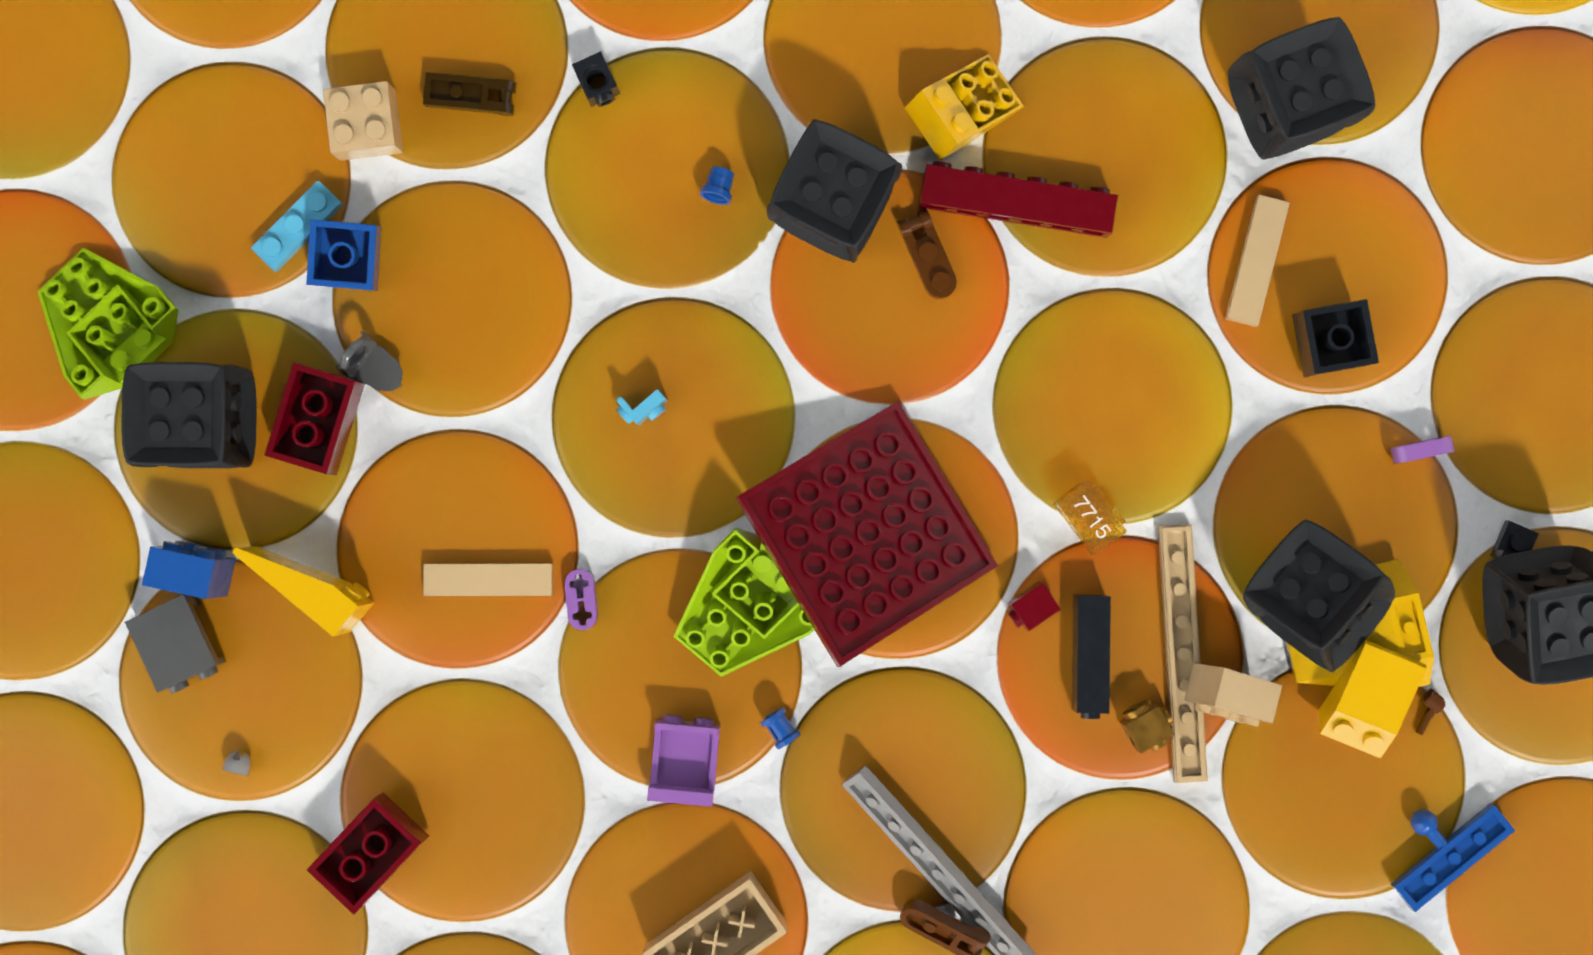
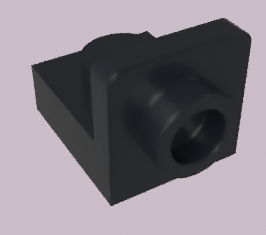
[1490,520,1539,558]

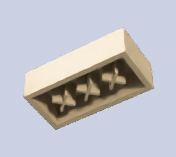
[642,871,788,955]

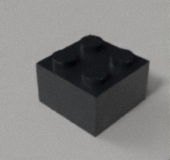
[1292,299,1379,377]

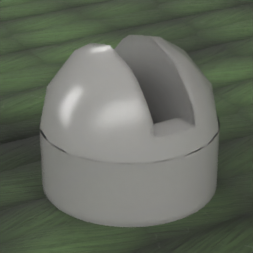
[222,750,251,776]

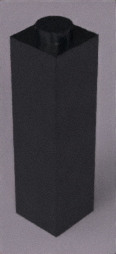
[1072,594,1111,719]

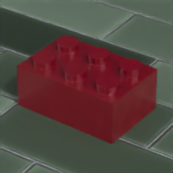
[264,362,365,475]
[307,792,429,915]

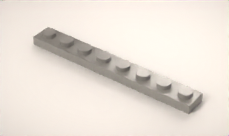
[842,765,1037,955]

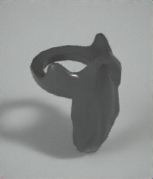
[336,331,403,391]

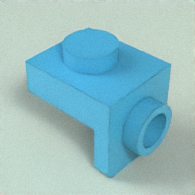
[616,389,668,426]

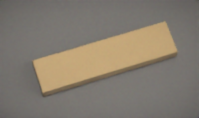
[1225,194,1290,327]
[423,563,553,596]

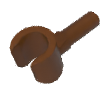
[1415,689,1445,735]

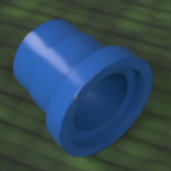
[700,166,734,205]

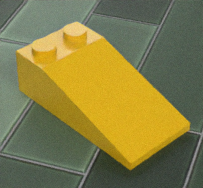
[232,546,374,637]

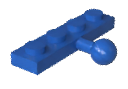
[1391,803,1515,912]

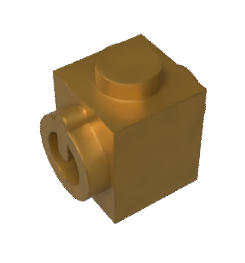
[1119,699,1175,754]

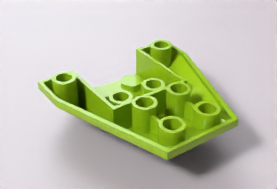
[37,248,179,400]
[673,528,814,677]

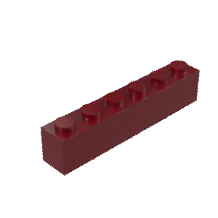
[918,161,1118,238]

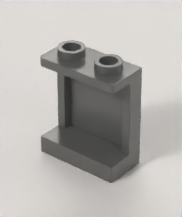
[125,594,226,694]

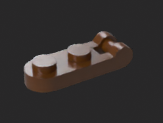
[897,209,957,299]
[900,899,991,955]

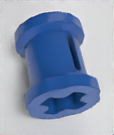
[759,707,801,750]

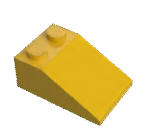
[1318,640,1427,758]

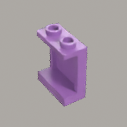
[647,714,720,807]

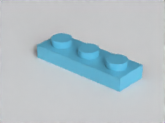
[251,180,344,272]

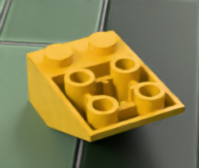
[905,54,1024,161]

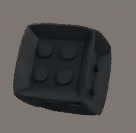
[1228,17,1375,160]
[767,119,902,263]
[121,362,257,468]
[1243,519,1395,672]
[1482,546,1593,685]

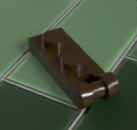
[423,72,517,116]

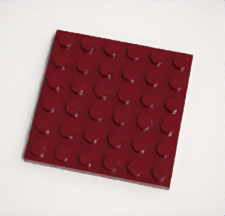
[735,401,998,667]

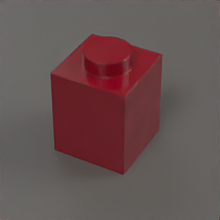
[1007,581,1061,631]

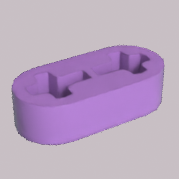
[1390,435,1455,464]
[565,569,598,630]

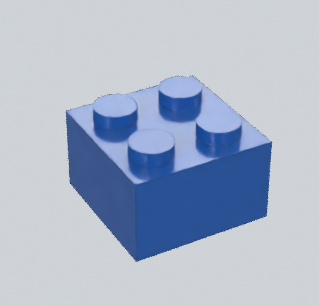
[306,219,382,291]
[142,541,236,599]

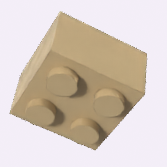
[323,81,403,161]
[1184,663,1283,727]

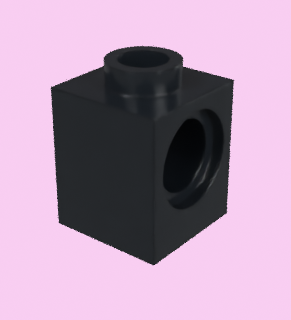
[572,51,620,107]

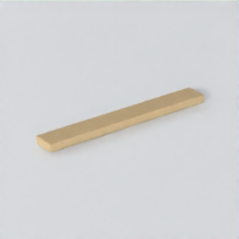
[1158,524,1208,783]

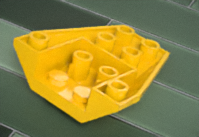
[1286,559,1434,687]

